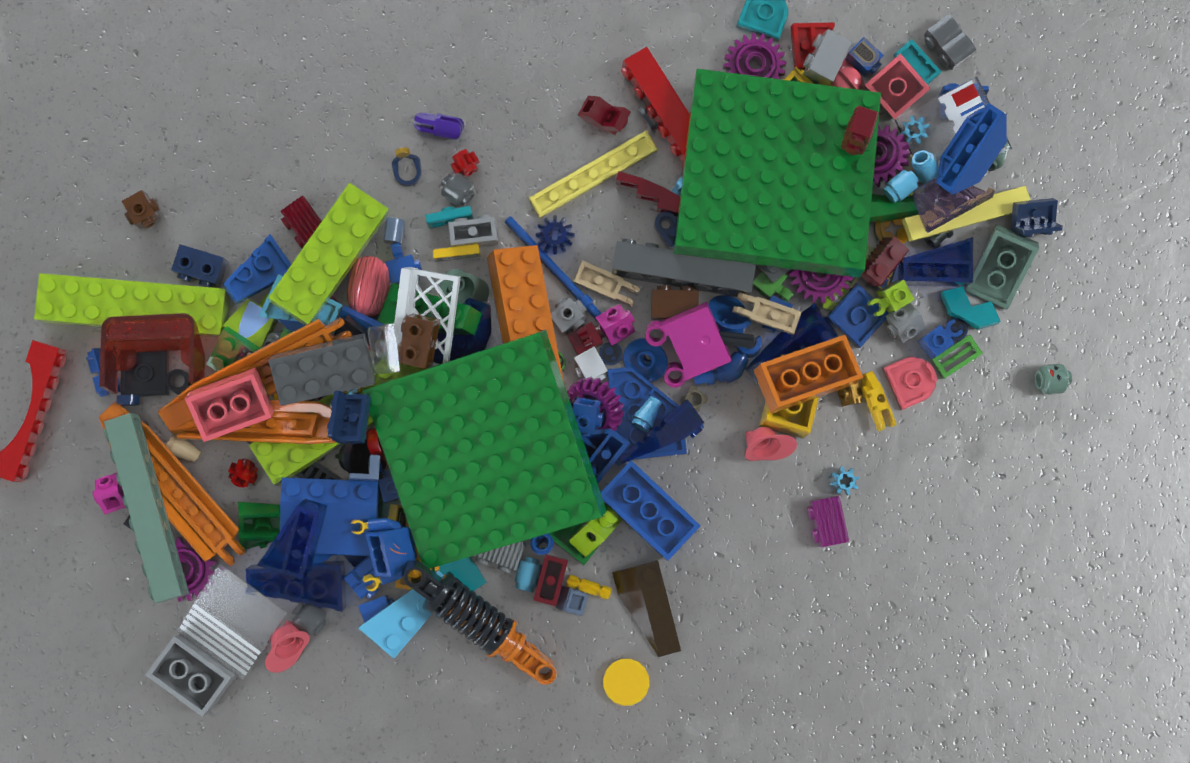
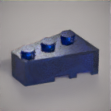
[898,237,973,287]

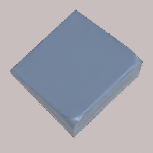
[555,586,589,616]

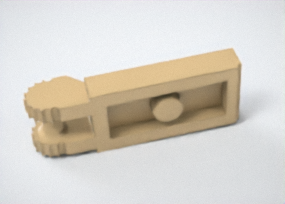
[573,260,640,306]
[732,293,801,335]

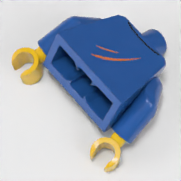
[350,518,417,591]

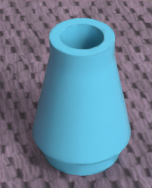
[631,396,662,433]

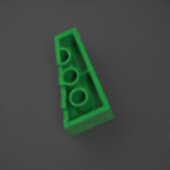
[378,283,482,335]

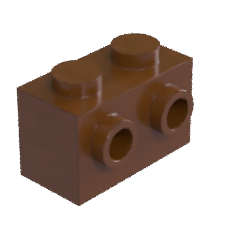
[651,286,699,319]
[397,313,440,369]

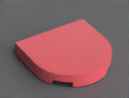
[882,357,937,410]

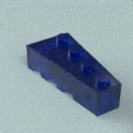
[245,561,346,612]

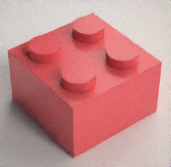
[865,53,931,119]

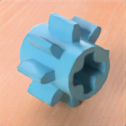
[901,116,931,144]
[830,467,860,495]

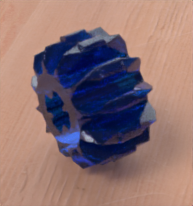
[535,215,575,255]

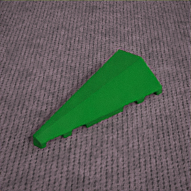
[869,194,948,223]
[238,502,280,553]

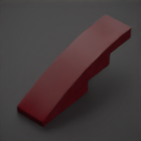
[616,171,680,217]

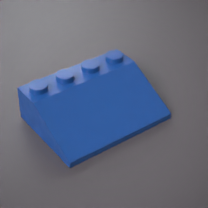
[280,478,380,556]

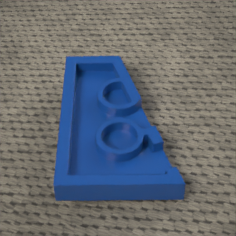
[223,234,292,305]

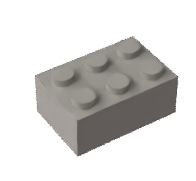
[146,634,237,717]

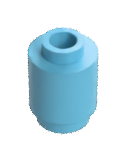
[912,150,939,184]
[883,170,919,203]
[515,556,542,592]

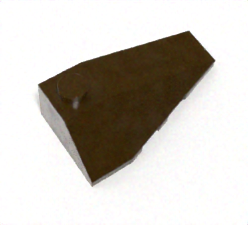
[612,560,681,657]

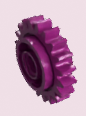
[723,33,787,80]
[873,124,911,188]
[788,269,853,304]
[176,537,218,602]

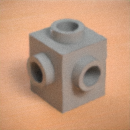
[551,297,588,335]
[886,303,926,343]

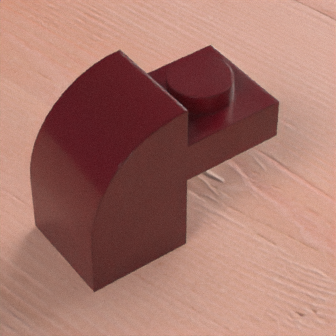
[578,96,631,135]

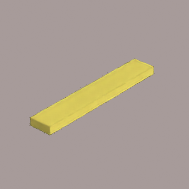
[529,130,658,219]
[902,186,1030,242]

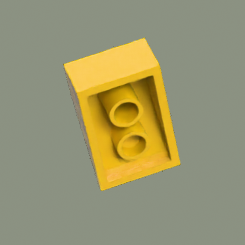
[759,355,819,439]

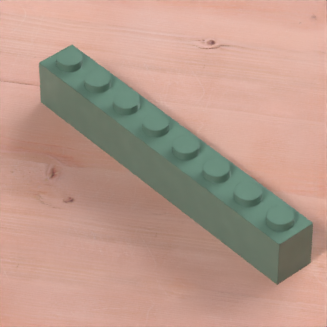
[104,413,189,603]

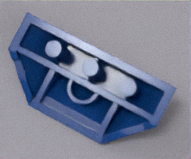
[936,103,1007,194]
[582,428,630,484]

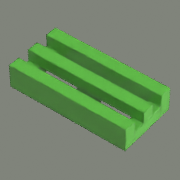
[930,335,983,379]

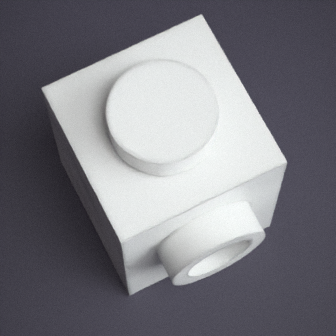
[574,347,608,381]

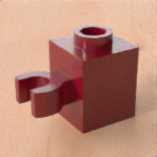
[567,322,604,356]

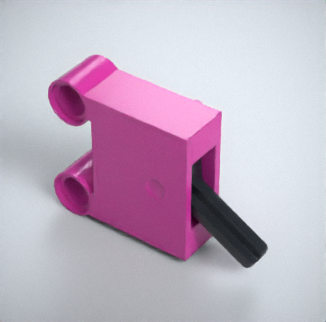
[645,302,754,388]

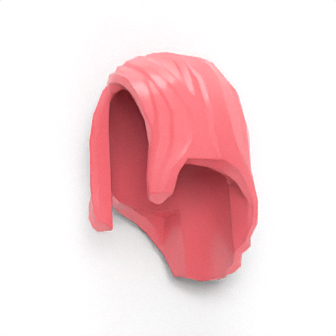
[347,256,391,318]

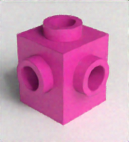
[595,304,636,345]
[92,473,126,514]

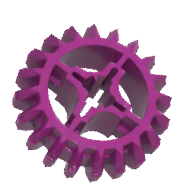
[567,376,625,431]

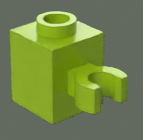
[867,280,915,316]

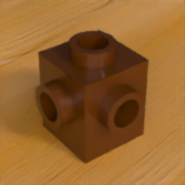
[122,190,161,229]

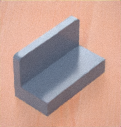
[349,455,380,481]

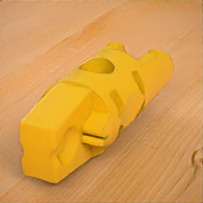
[860,371,897,431]

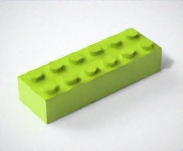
[268,182,389,325]

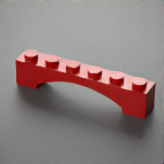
[0,340,66,483]

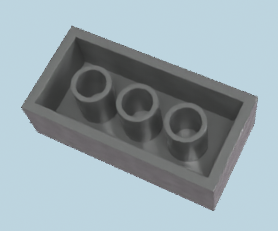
[268,333,376,406]

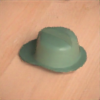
[439,269,490,309]

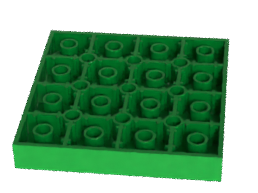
[673,69,881,278]
[363,330,607,569]

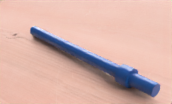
[505,216,602,321]

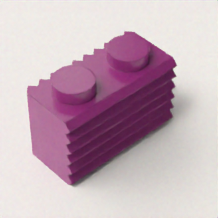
[807,496,849,547]

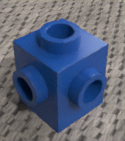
[573,397,603,436]

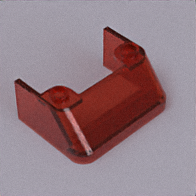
[99,313,205,394]

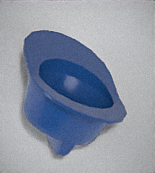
[709,295,752,333]

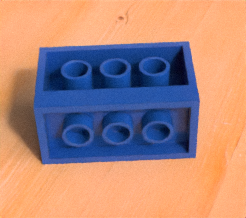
[600,460,701,561]

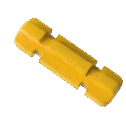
[566,575,612,599]

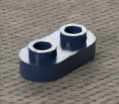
[654,212,678,247]

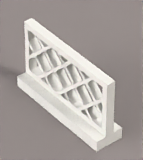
[390,267,461,368]

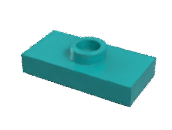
[893,39,942,85]
[425,206,474,229]

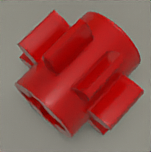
[451,149,480,177]
[228,459,258,488]

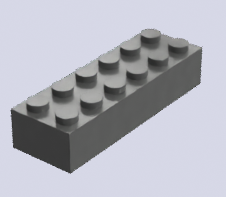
[612,239,756,297]

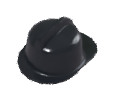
[335,439,386,474]

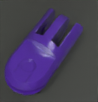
[414,113,464,139]

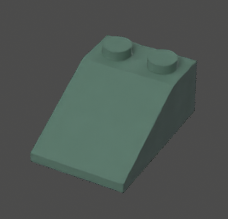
[965,224,1039,309]

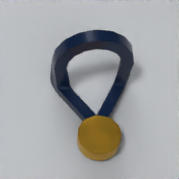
[392,147,422,186]

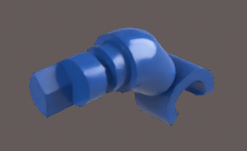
[693,335,762,386]

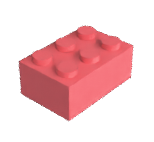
[185,367,274,442]

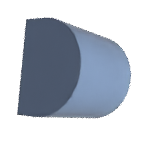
[384,217,405,244]

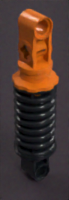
[404,560,557,685]

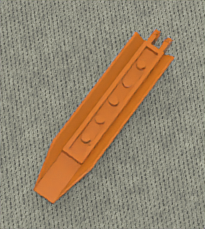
[158,318,352,431]
[168,400,337,444]
[99,401,245,566]

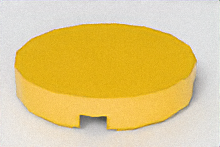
[603,658,650,706]

